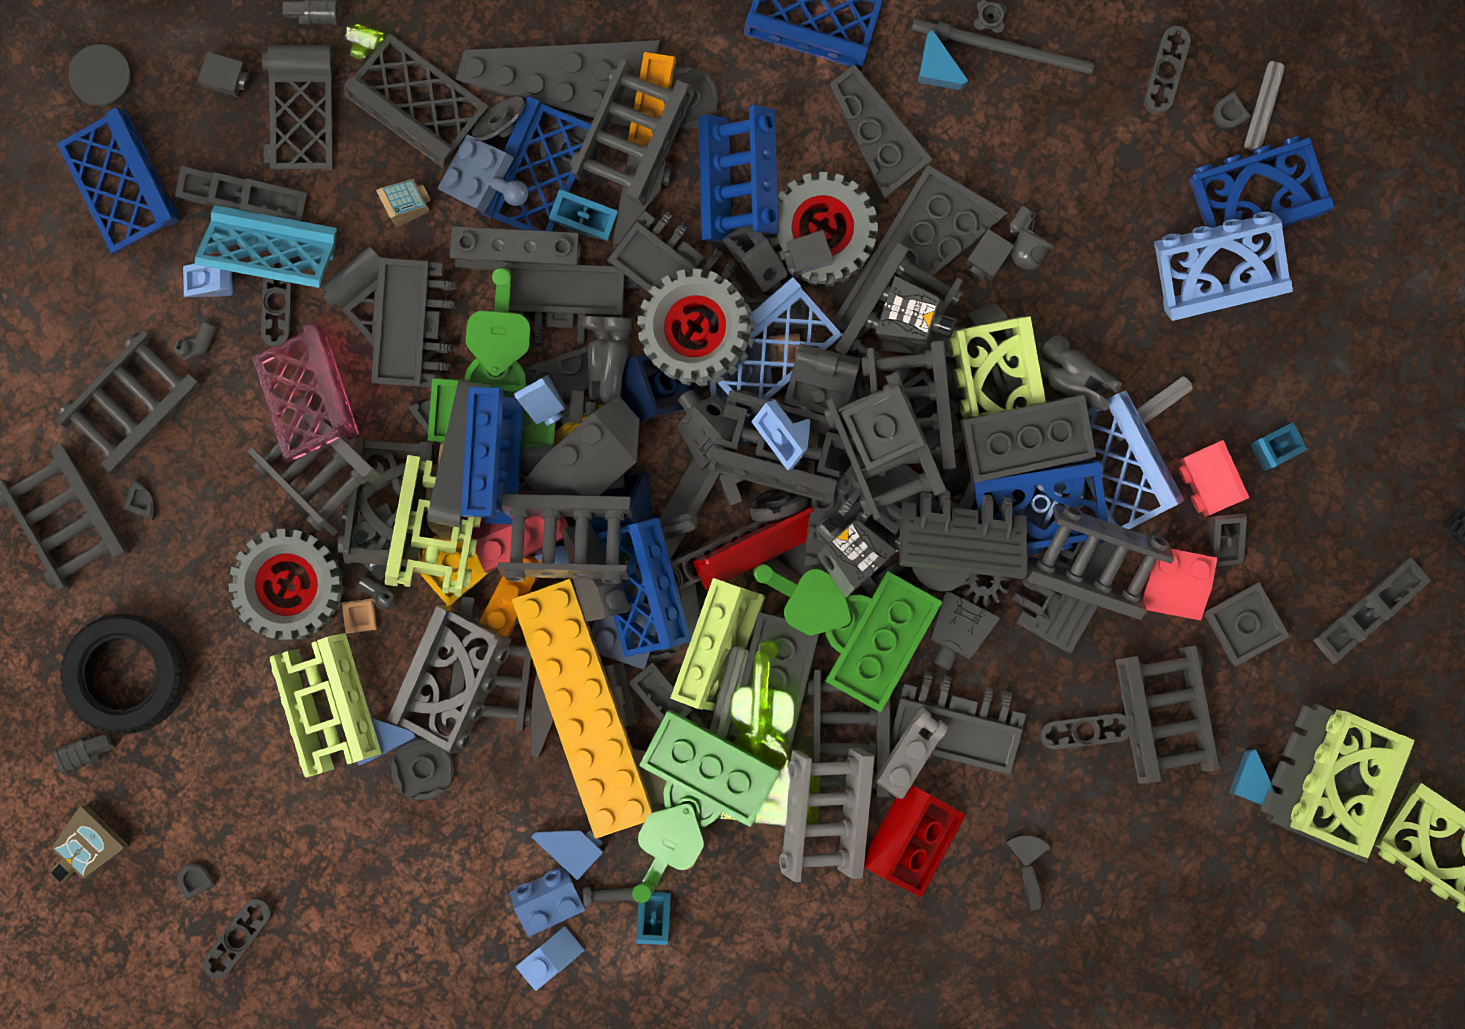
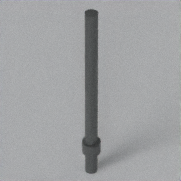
[911,18,1094,75]

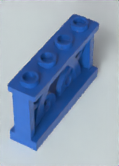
[1189,136,1335,241]
[973,459,1108,555]

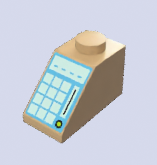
[376,179,431,228]

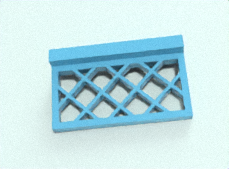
[195,205,337,288]

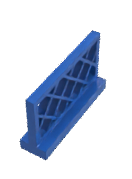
[743,0,883,70]
[479,96,591,232]
[56,107,181,254]
[597,517,692,657]

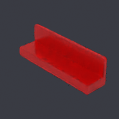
[693,507,814,590]

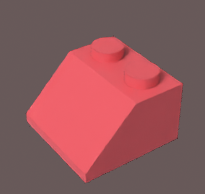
[1178,440,1249,517]
[1142,549,1217,621]

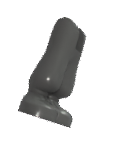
[582,316,634,405]
[1038,334,1122,411]

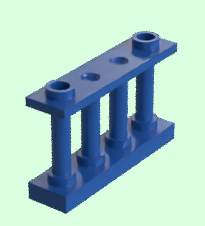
[699,105,779,243]
[461,387,524,524]

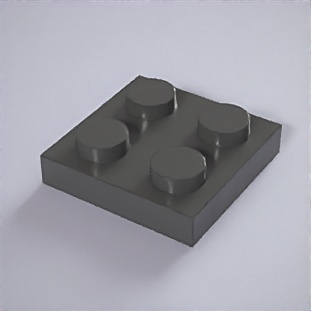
[841,385,927,471]
[1203,582,1290,667]

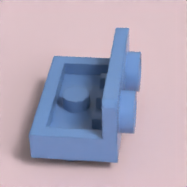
[509,867,586,937]

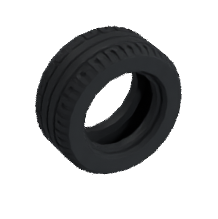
[60,614,187,734]

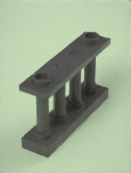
[570,58,694,206]
[450,226,581,271]
[833,243,964,385]
[56,330,202,475]
[862,341,956,477]
[823,372,947,521]
[247,397,386,536]
[0,444,130,591]
[498,494,633,584]
[1026,504,1174,620]
[448,597,532,731]
[1115,646,1221,784]
[807,670,890,797]

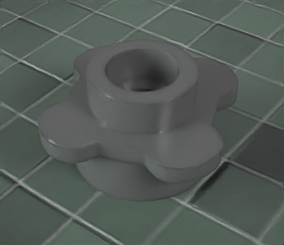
[974,0,1007,33]

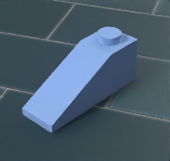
[514,375,566,426]

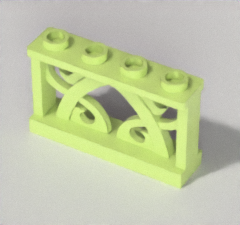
[948,316,1046,419]
[671,578,766,711]
[1290,710,1415,858]
[1374,782,1465,913]

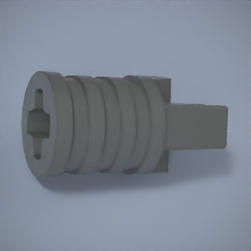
[282,0,341,25]
[53,734,114,775]

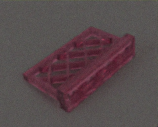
[252,321,359,463]

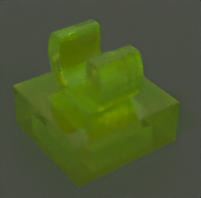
[344,24,384,60]

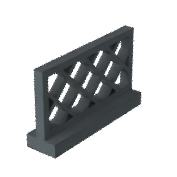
[344,34,489,168]

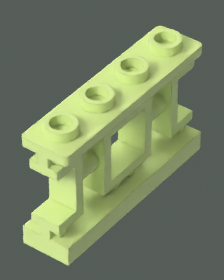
[385,455,481,597]
[270,633,382,777]

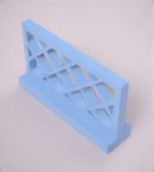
[718,277,843,418]
[1078,390,1185,529]

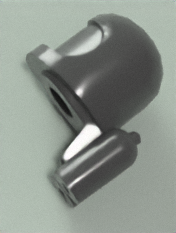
[1010,205,1056,270]

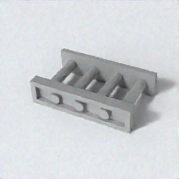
[779,748,874,882]

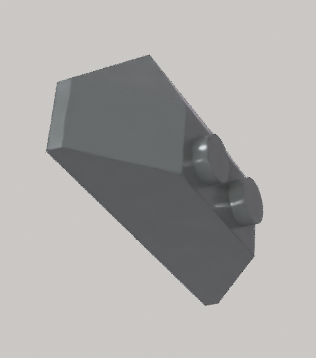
[524,396,639,496]

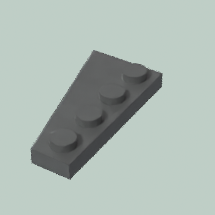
[830,64,933,200]

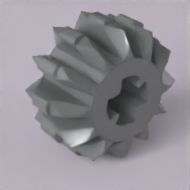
[961,573,1011,607]

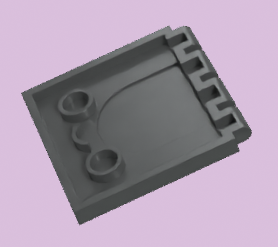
[1260,704,1414,863]

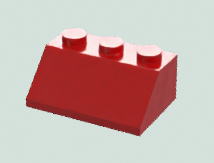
[864,785,966,897]

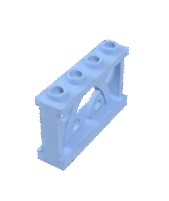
[1154,212,1293,321]

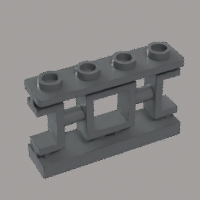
[708,390,850,503]

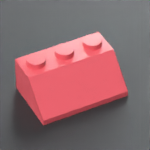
[462,516,569,573]

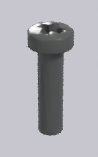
[582,885,635,908]

